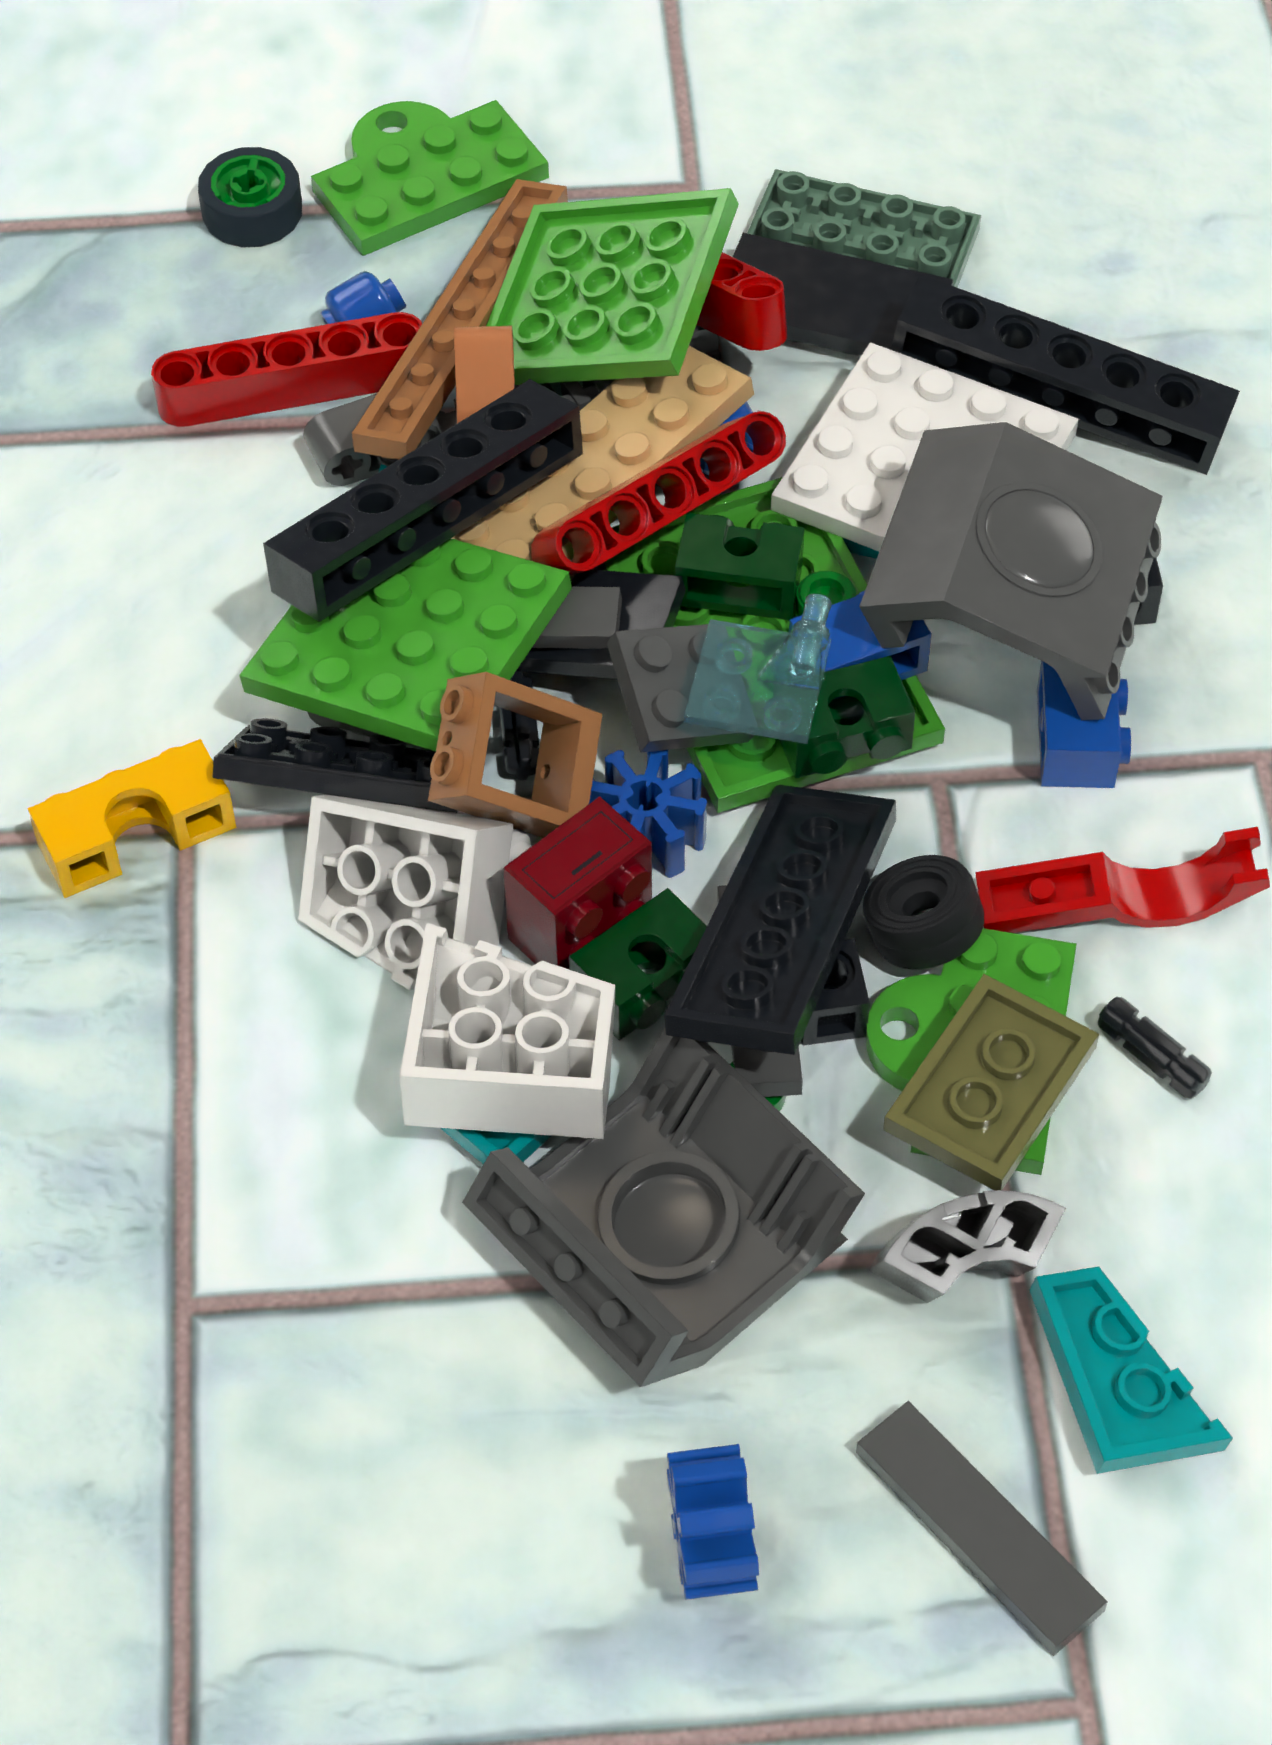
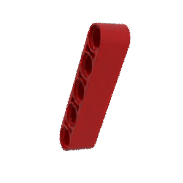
[696,252,787,351]
[151,312,422,427]
[531,411,786,576]

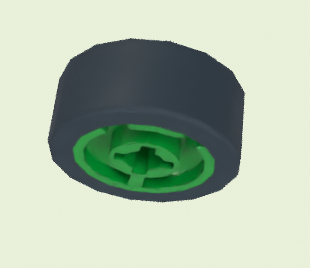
[198,147,302,247]

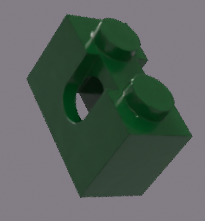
[675,513,805,620]
[772,656,915,779]
[569,888,707,1041]

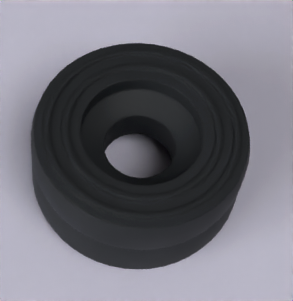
[863,855,984,969]

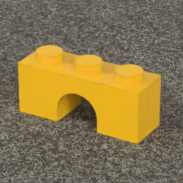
[27,739,237,898]

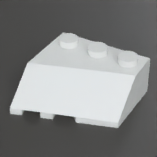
[298,794,513,990]
[400,922,615,1139]

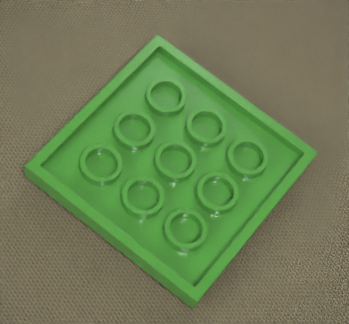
[486,188,739,385]
[239,538,572,751]

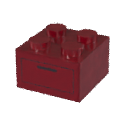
[503,796,652,970]

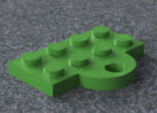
[311,100,549,256]
[866,928,1077,1175]

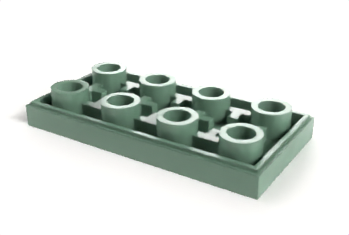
[747,169,981,288]

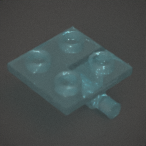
[684,594,831,744]

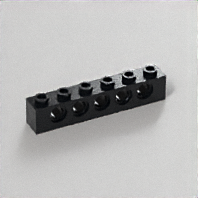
[891,274,1240,475]
[263,379,583,622]

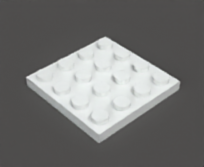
[771,342,1079,552]

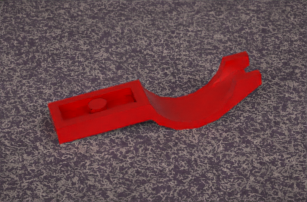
[975,827,1270,933]

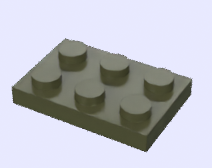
[883,974,1099,1190]

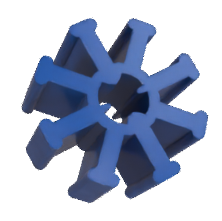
[589,750,707,878]
[667,1444,759,1600]

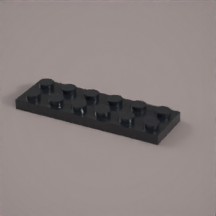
[664,785,896,1055]

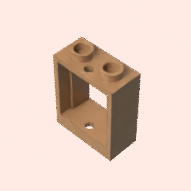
[428,672,603,838]

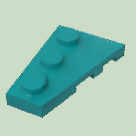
[1029,1266,1233,1474]

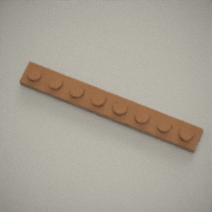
[352,179,568,460]

